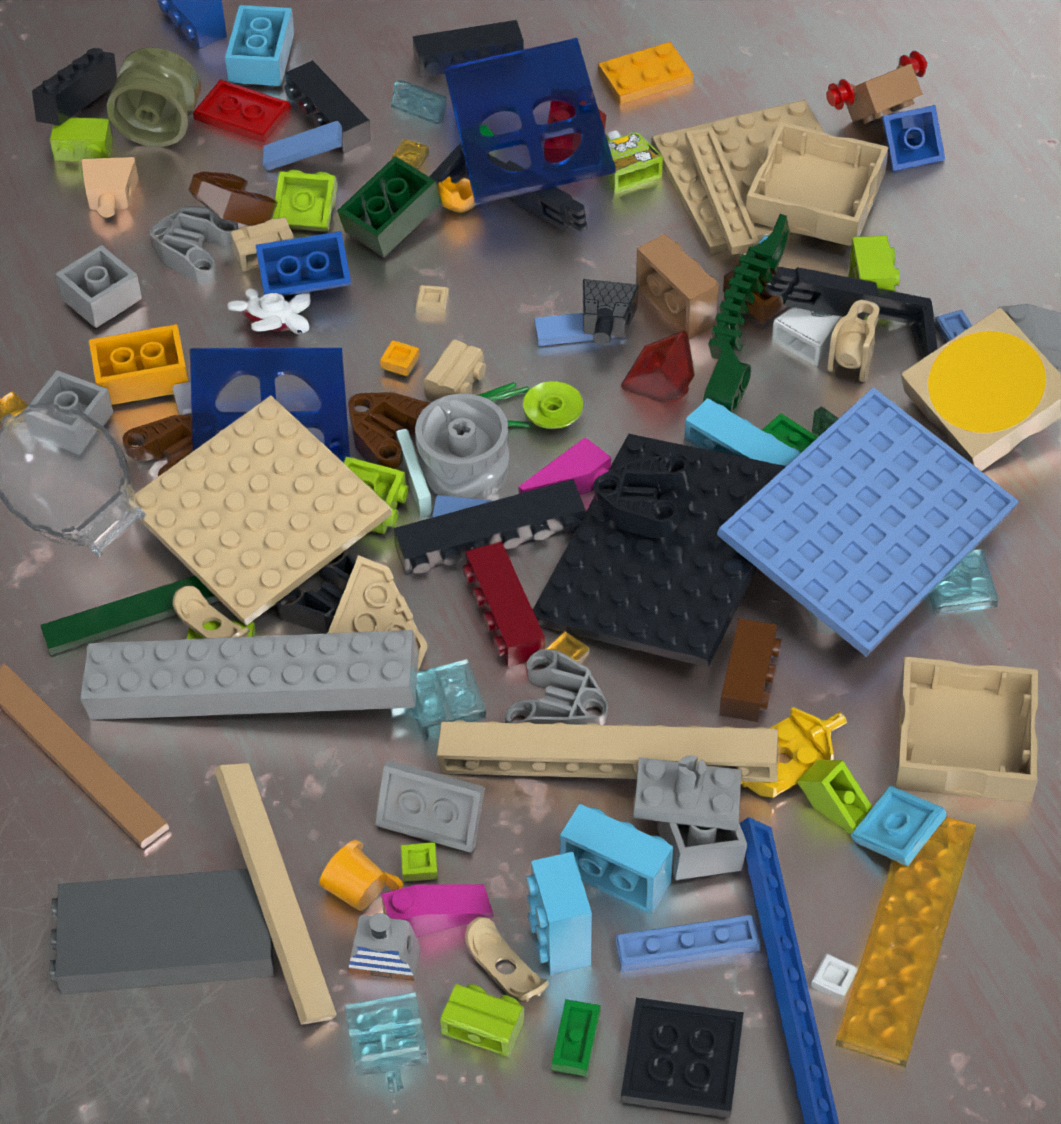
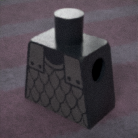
[582,279,639,345]

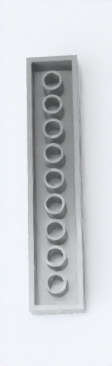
[80,630,419,720]

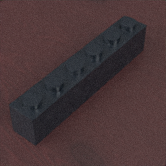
[394,479,586,575]

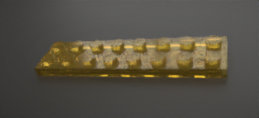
[835,816,976,1068]

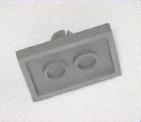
[633,756,742,831]
[375,760,485,853]

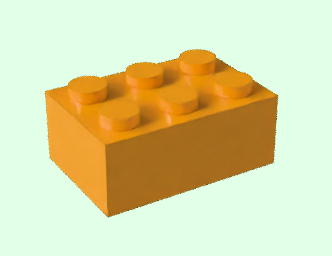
[89,324,189,405]

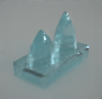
[391,79,447,125]

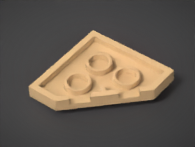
[328,555,428,673]

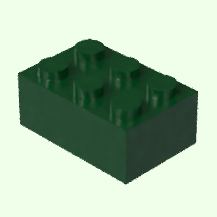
[337,156,442,258]

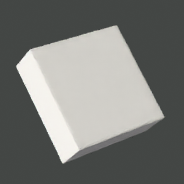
[811,953,859,1002]

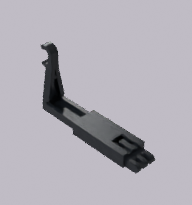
[429,140,588,232]
[764,267,938,359]

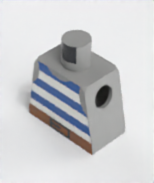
[348,913,421,981]

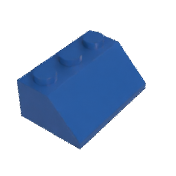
[157,0,227,49]
[256,231,351,296]

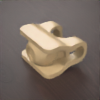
[827,300,879,382]

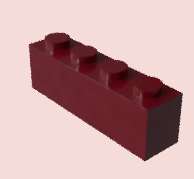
[462,541,545,667]

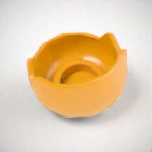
[437,176,481,213]

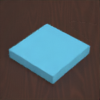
[851,785,947,866]

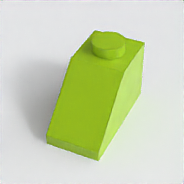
[797,760,873,834]

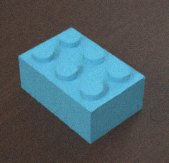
[225,5,294,86]
[560,804,673,914]
[526,852,592,975]

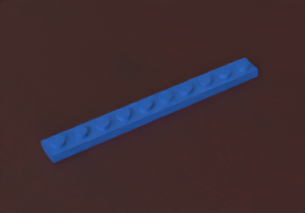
[740,817,839,1124]

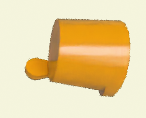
[319,839,403,911]

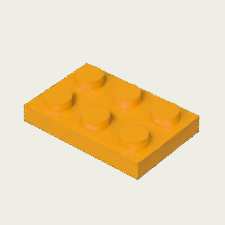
[598,41,693,104]

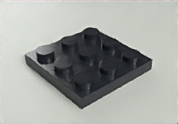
[621,997,744,1118]

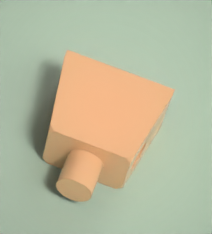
[82,157,139,217]

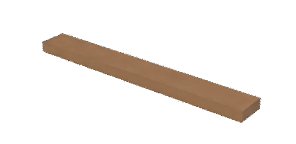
[0,664,169,849]

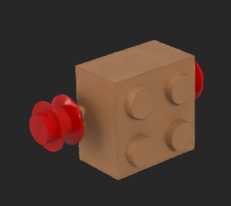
[826,51,927,124]

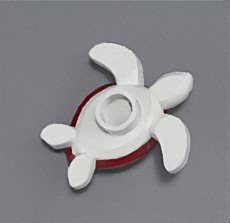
[228,289,310,334]

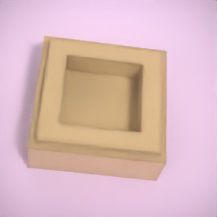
[416,285,449,315]

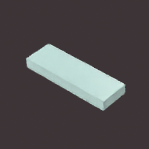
[396,429,432,519]

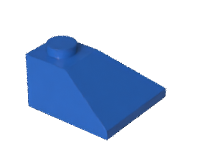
[882,105,946,171]

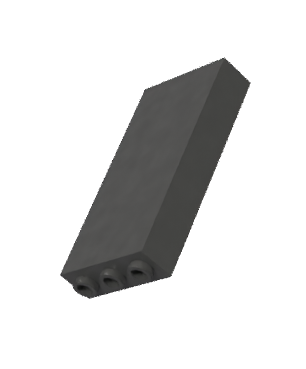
[49,868,274,994]

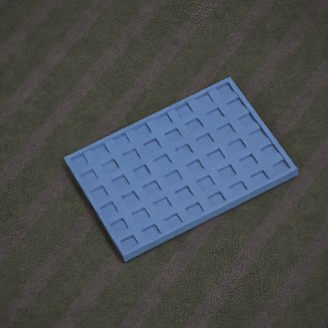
[717,387,1019,657]

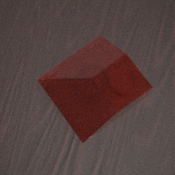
[620,330,695,403]

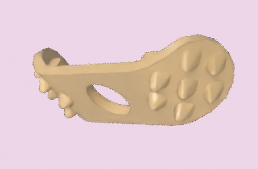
[173,586,250,639]
[465,917,549,1002]

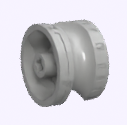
[415,393,510,500]

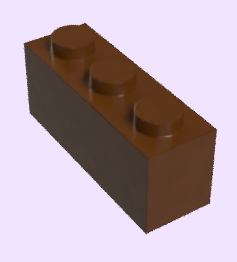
[719,618,782,722]

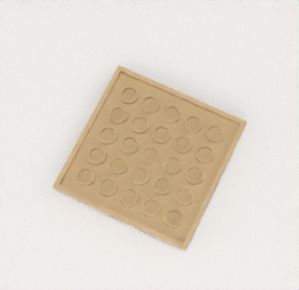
[651,99,825,255]
[125,395,392,626]

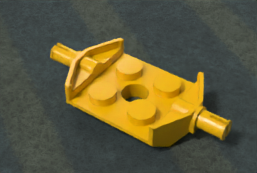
[741,707,847,798]

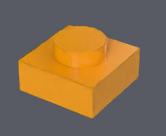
[380,340,420,376]

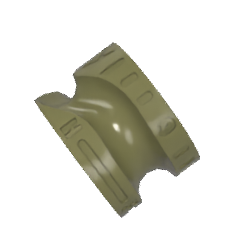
[107,48,201,147]

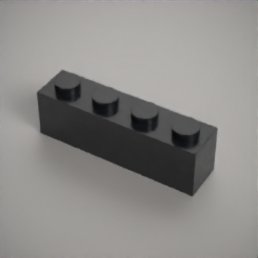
[412,20,524,77]
[32,48,117,126]
[284,60,371,154]

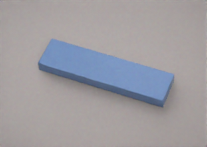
[615,914,761,972]

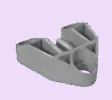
[149,206,239,284]
[505,649,608,725]

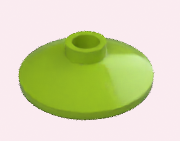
[523,381,583,429]

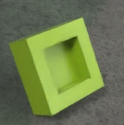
[401,842,438,882]

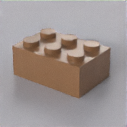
[636,234,719,340]

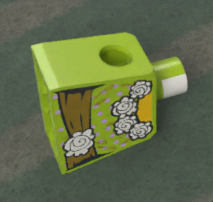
[602,131,663,193]

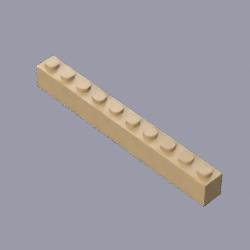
[437,720,779,782]

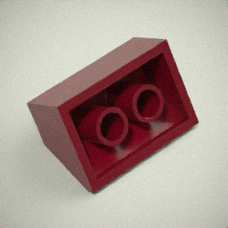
[544,91,607,175]

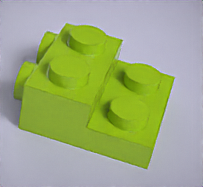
[272,170,338,232]
[344,456,409,535]

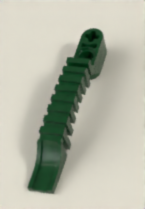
[703,214,790,414]

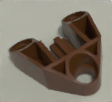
[188,171,278,226]
[348,392,430,469]
[122,415,219,477]

